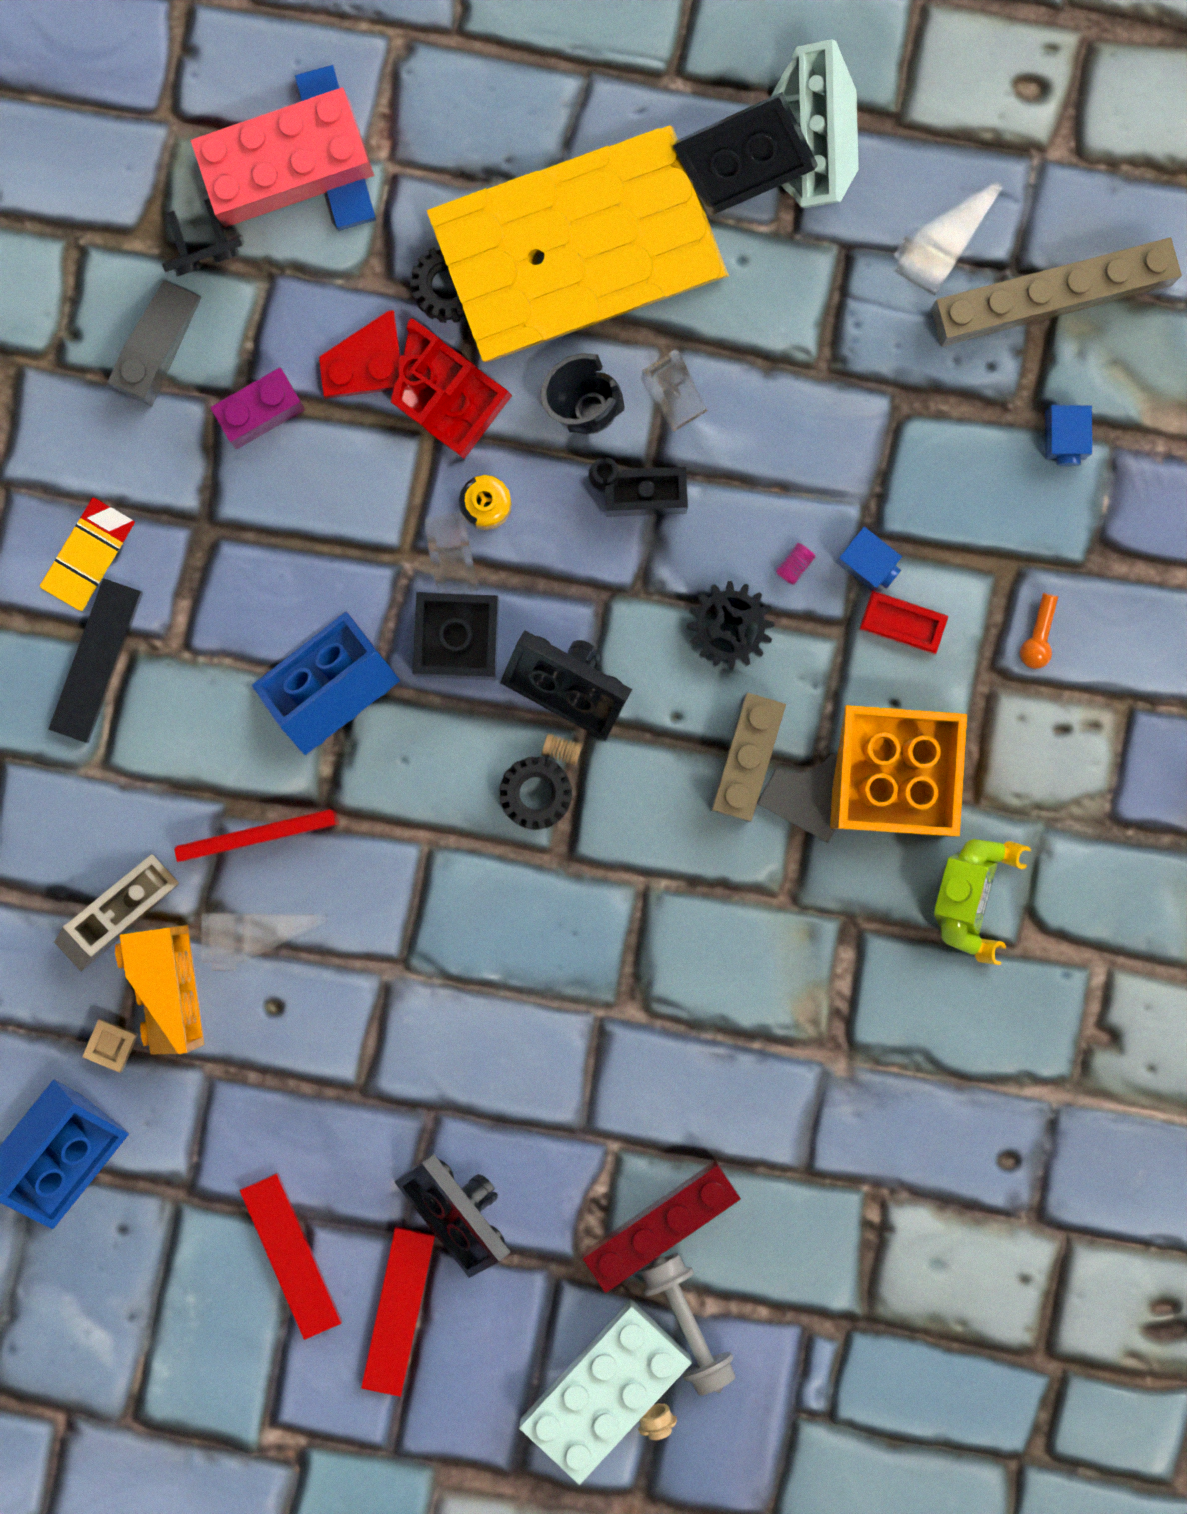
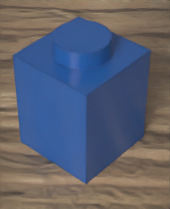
[1045,405,1092,467]
[835,527,902,591]

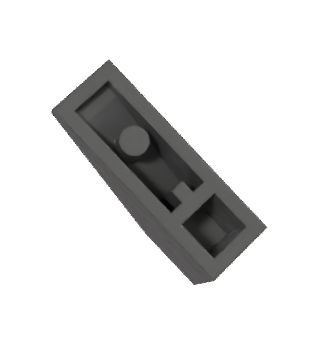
[108,281,201,406]

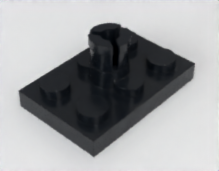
[673,92,818,217]
[500,630,633,741]
[394,1154,510,1278]

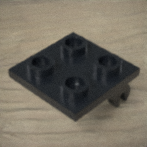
[162,198,245,276]

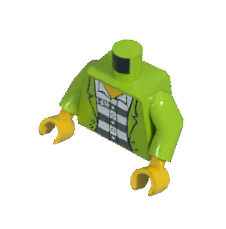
[934,839,1031,965]

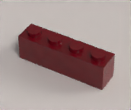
[582,1160,741,1293]

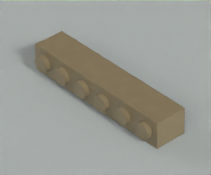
[931,237,1182,347]

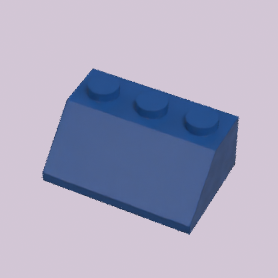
[251,611,401,755]
[0,1079,129,1229]

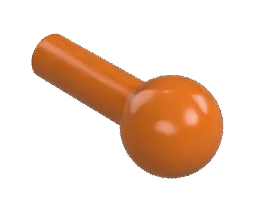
[1020,593,1059,669]

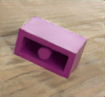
[210,367,306,450]

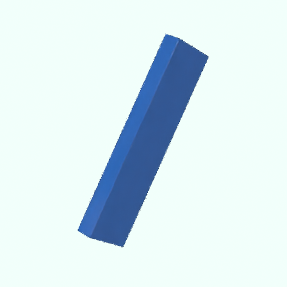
[295,65,376,231]

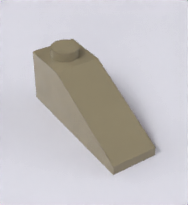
[54,854,179,972]

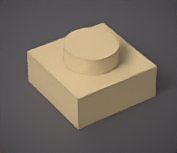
[82,1019,138,1073]

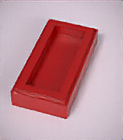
[858,590,949,655]

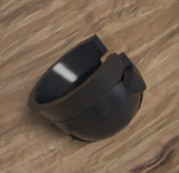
[540,353,625,435]

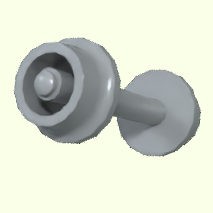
[641,1253,736,1395]

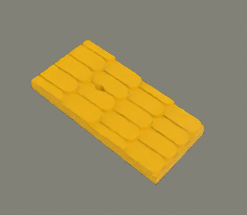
[426,125,729,362]

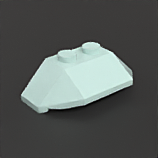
[771,39,859,208]

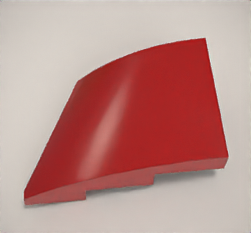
[391,318,513,459]

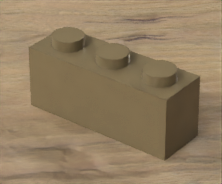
[710,692,786,822]

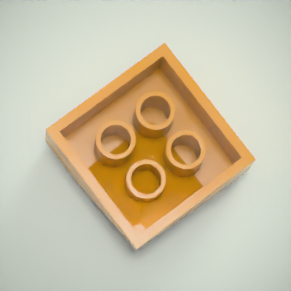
[830,705,967,837]
[115,925,205,1054]

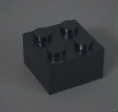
[413,592,500,680]

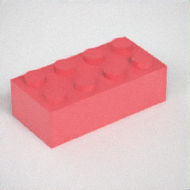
[190,87,375,228]

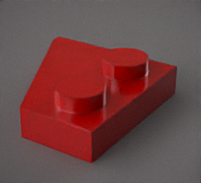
[319,310,400,399]

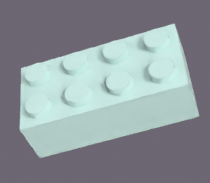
[519,1299,692,1485]

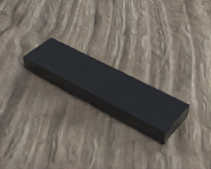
[48,578,143,744]

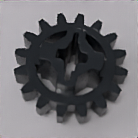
[686,581,775,670]

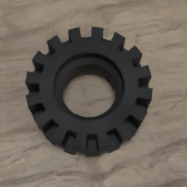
[410,247,466,323]
[499,757,572,830]

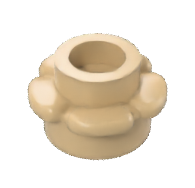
[638,1404,677,1440]

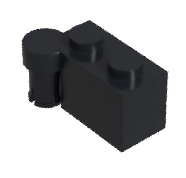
[588,457,688,517]

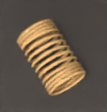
[541,733,582,766]

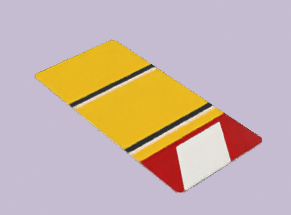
[40,498,135,611]

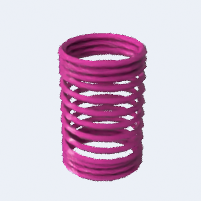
[776,543,816,585]

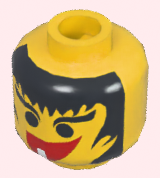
[459,475,512,530]

